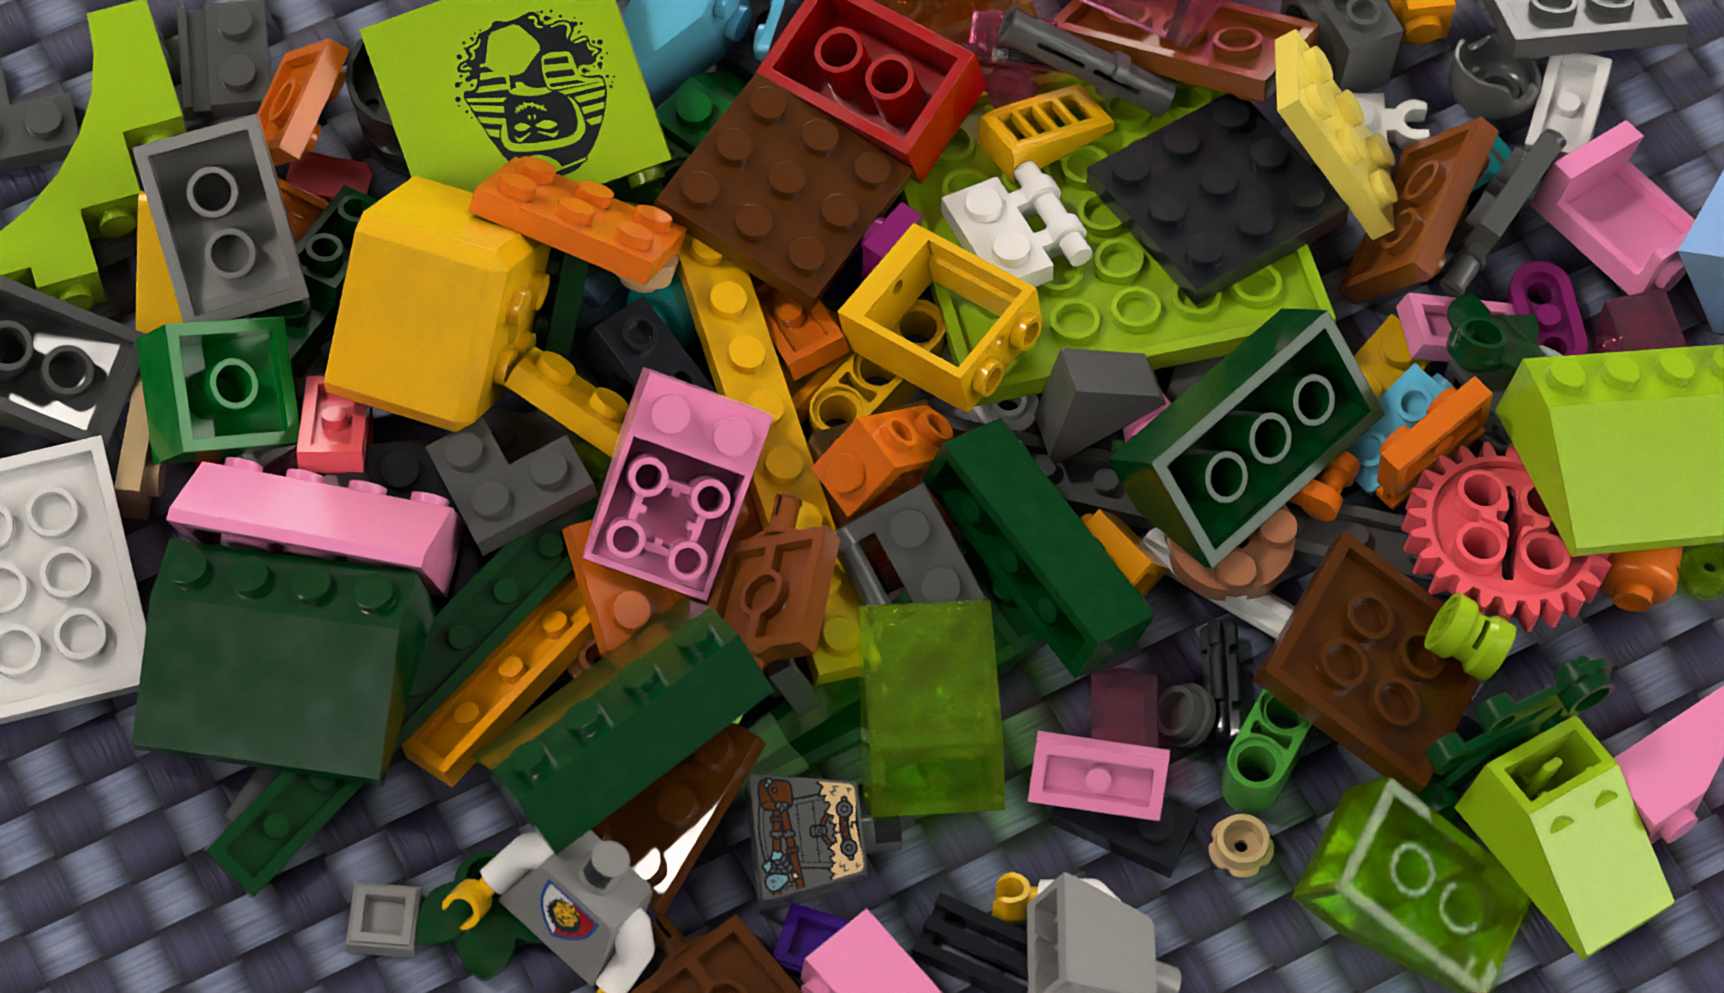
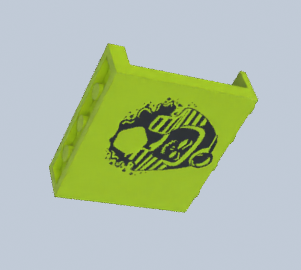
[359,0,676,193]

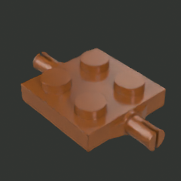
[708,493,841,672]

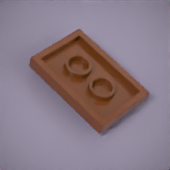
[1338,116,1499,305]

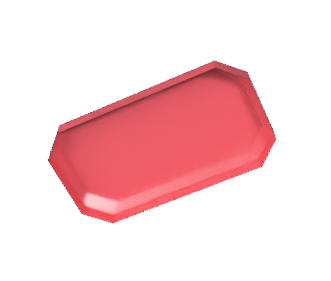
[286,152,373,200]

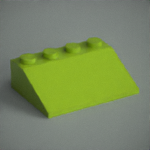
[1495,344,1724,557]

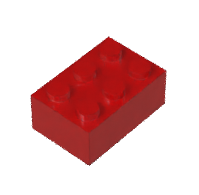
[755,0,988,184]

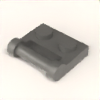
[833,482,986,654]

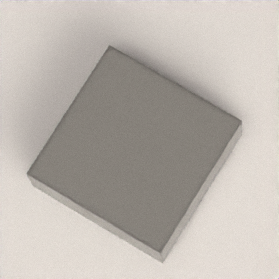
[346,882,423,958]

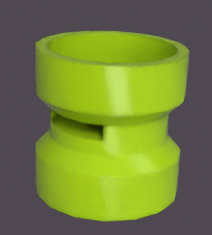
[1424,592,1517,682]

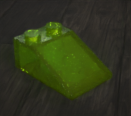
[1292,777,1532,993]

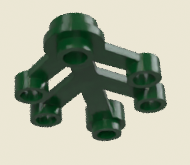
[1406,655,1615,832]

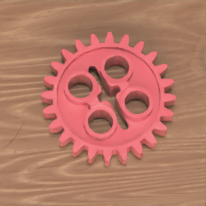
[1401,442,1611,632]

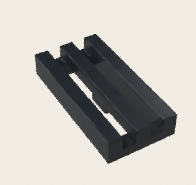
[911,892,1028,993]

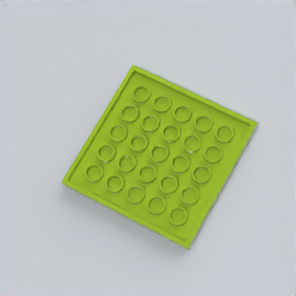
[900,71,1336,406]

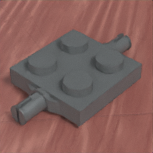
[1440,129,1566,298]

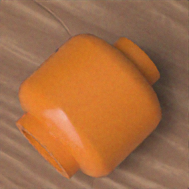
[1599,546,1683,612]

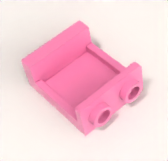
[1529,120,1695,302]

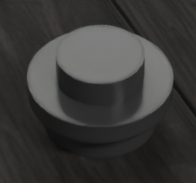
[1154,683,1216,749]

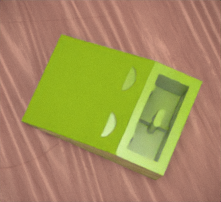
[1454,715,1675,961]

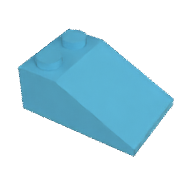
[622,0,752,109]

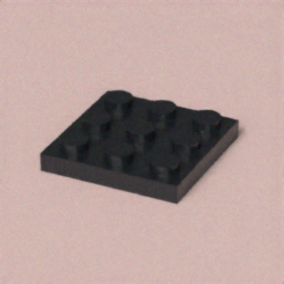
[1086,93,1349,305]

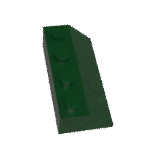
[1107,308,1385,568]

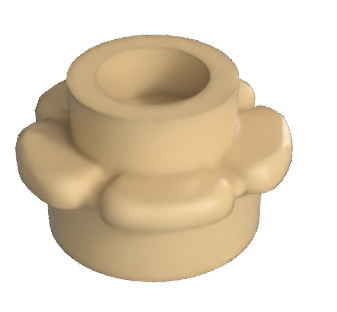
[1208,814,1274,878]

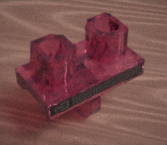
[957,10,1067,109]

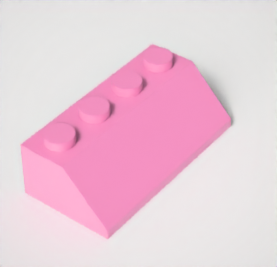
[166,457,465,598]

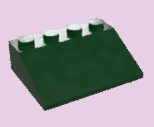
[131,539,436,785]
[472,598,774,855]

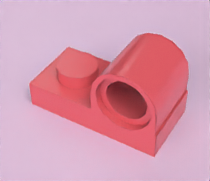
[297,376,374,475]

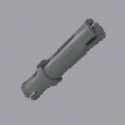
[997,6,1176,118]

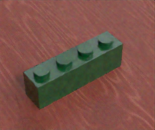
[922,418,1155,679]

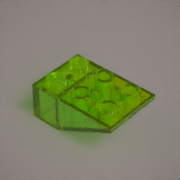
[858,600,1005,817]

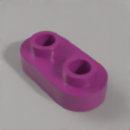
[1507,261,1588,356]

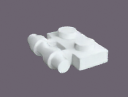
[941,161,1093,287]

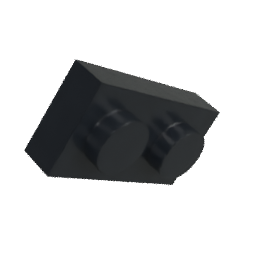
[1050,797,1199,878]

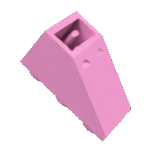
[582,367,774,601]

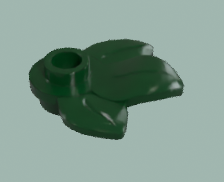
[1446,293,1563,373]
[416,851,543,981]

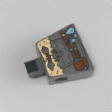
[745,774,902,914]

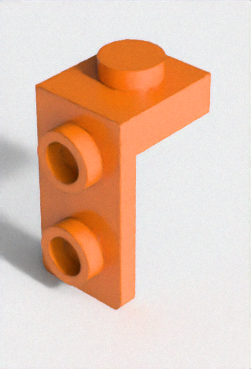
[811,405,954,518]

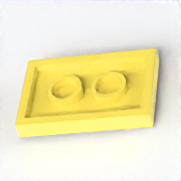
[1275,29,1398,240]

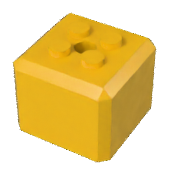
[324,175,551,432]

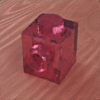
[1594,288,1687,353]

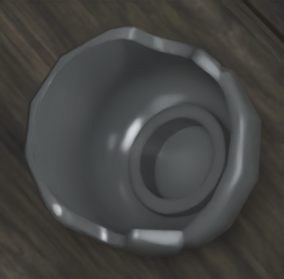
[1448,36,1542,121]

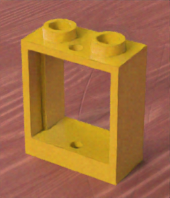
[838,223,1043,414]

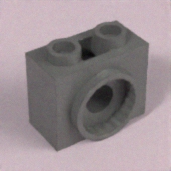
[1280,0,1403,93]

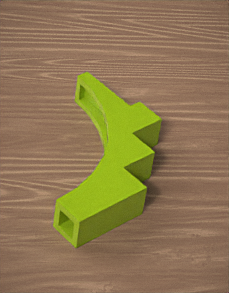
[0,0,187,310]

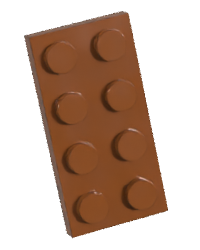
[1049,0,1320,102]

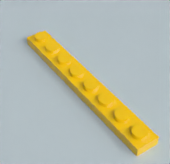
[676,233,881,686]

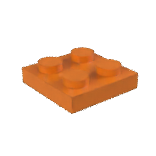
[257,38,350,166]

